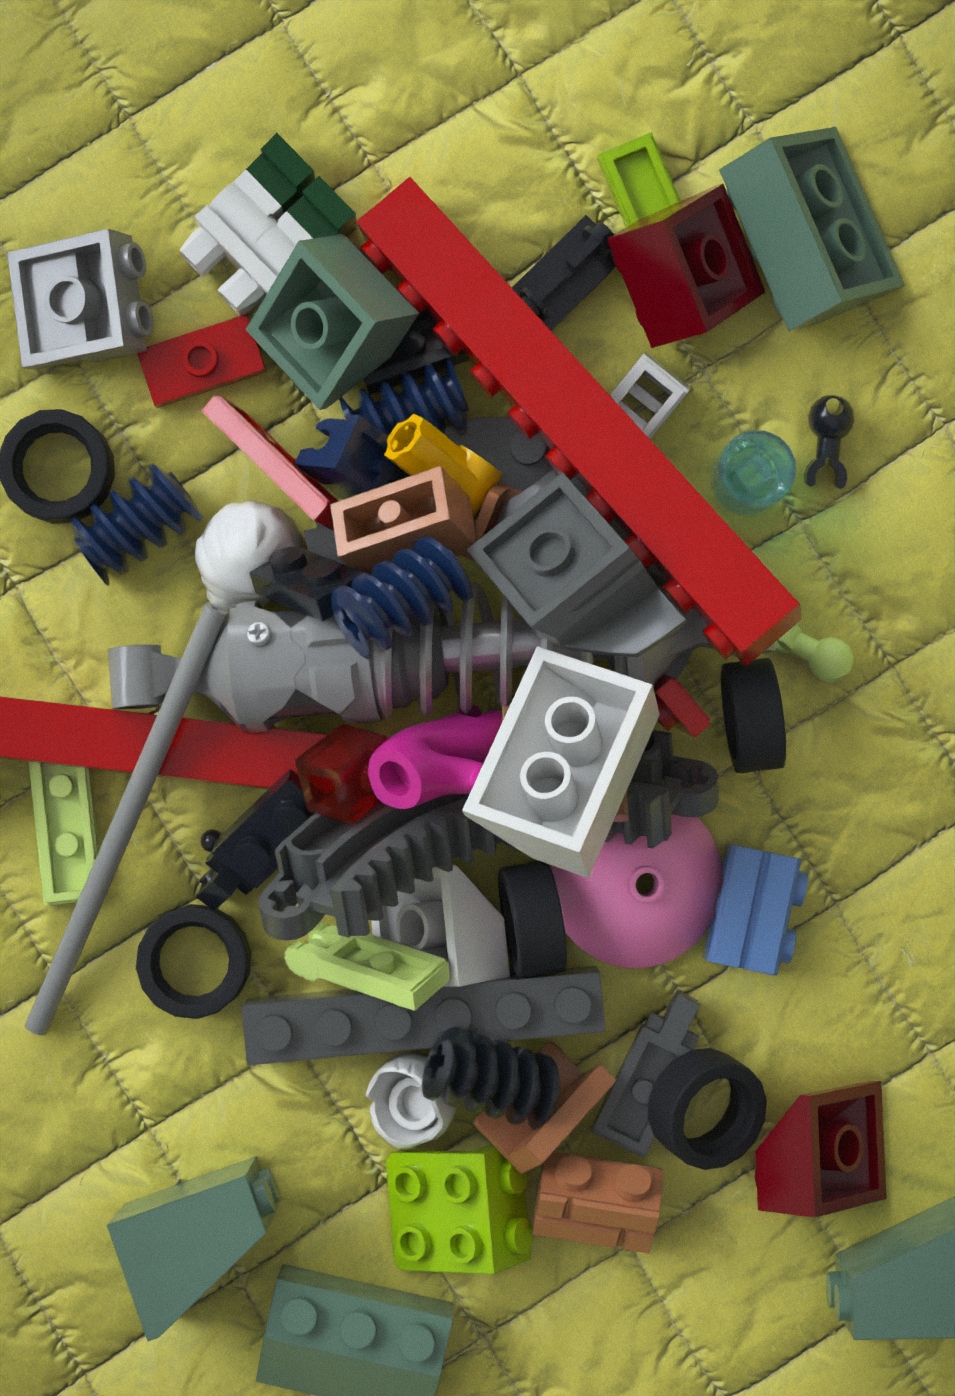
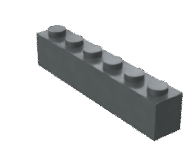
[241,966,605,1065]

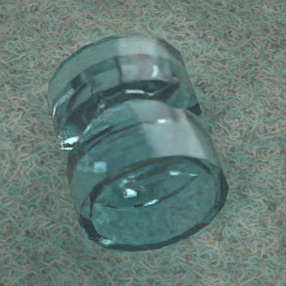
[711,431,796,515]

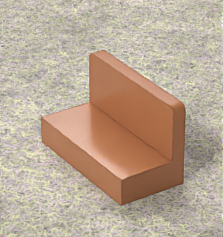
[474,1042,617,1174]

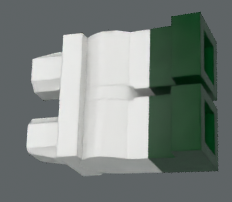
[179,133,357,316]

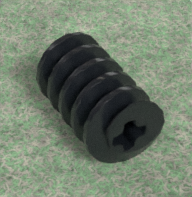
[421,1027,560,1130]

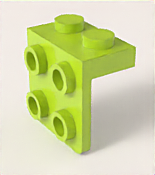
[386,1144,533,1274]

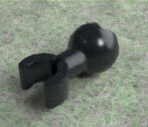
[804,395,855,489]

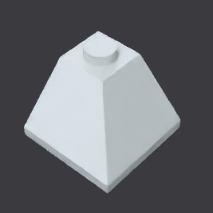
[371,865,510,987]

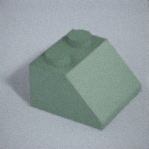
[246,234,419,410]

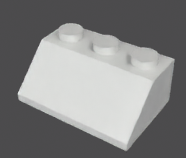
[462,646,660,878]

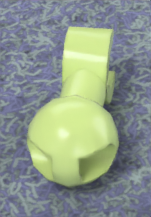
[775,624,854,683]

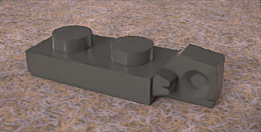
[590,990,700,1158]

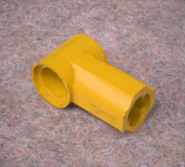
[384,414,503,519]

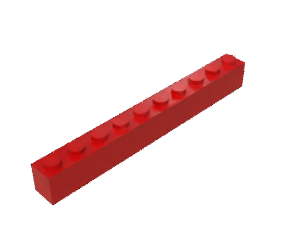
[356,177,802,667]

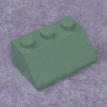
[719,127,905,331]
[256,1264,454,1396]

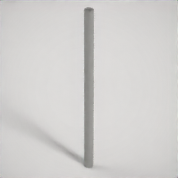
[25,603,227,1035]

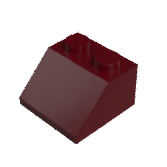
[607,184,765,348]

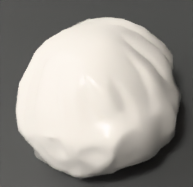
[195,501,303,610]

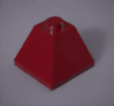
[755,1081,887,1218]

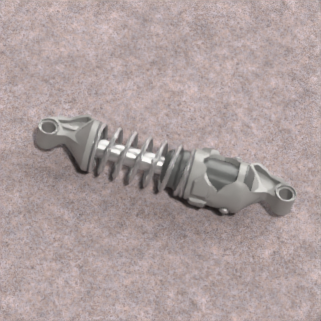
[108,581,776,734]

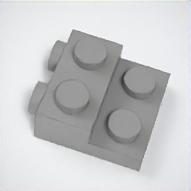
[7,229,154,370]

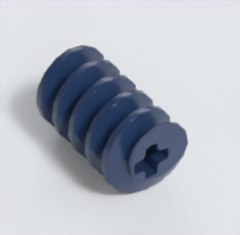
[339,356,469,436]
[70,463,205,586]
[331,536,473,660]

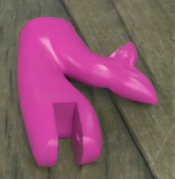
[368,705,502,809]

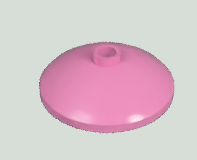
[550,814,723,968]

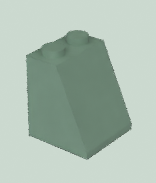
[107,1156,281,1341]
[826,1196,955,1340]

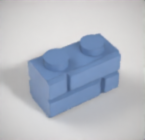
[703,843,808,976]

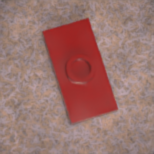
[137,314,267,408]
[653,674,711,738]

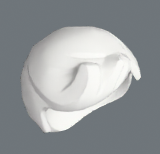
[366,1051,457,1149]

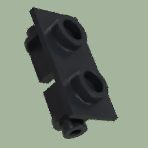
[512,215,616,331]

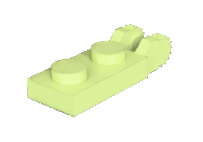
[284,922,450,1011]

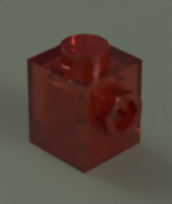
[295,724,388,824]

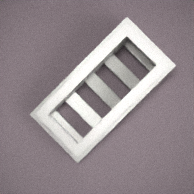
[610,351,691,439]

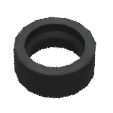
[0,409,115,524]
[721,658,786,773]
[498,861,567,978]
[136,904,252,1019]
[648,1048,767,1170]

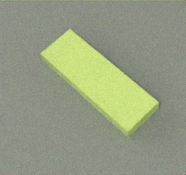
[29,762,100,906]

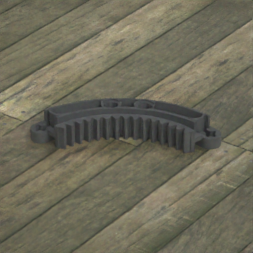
[259,730,719,941]

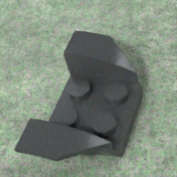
[467,470,687,657]

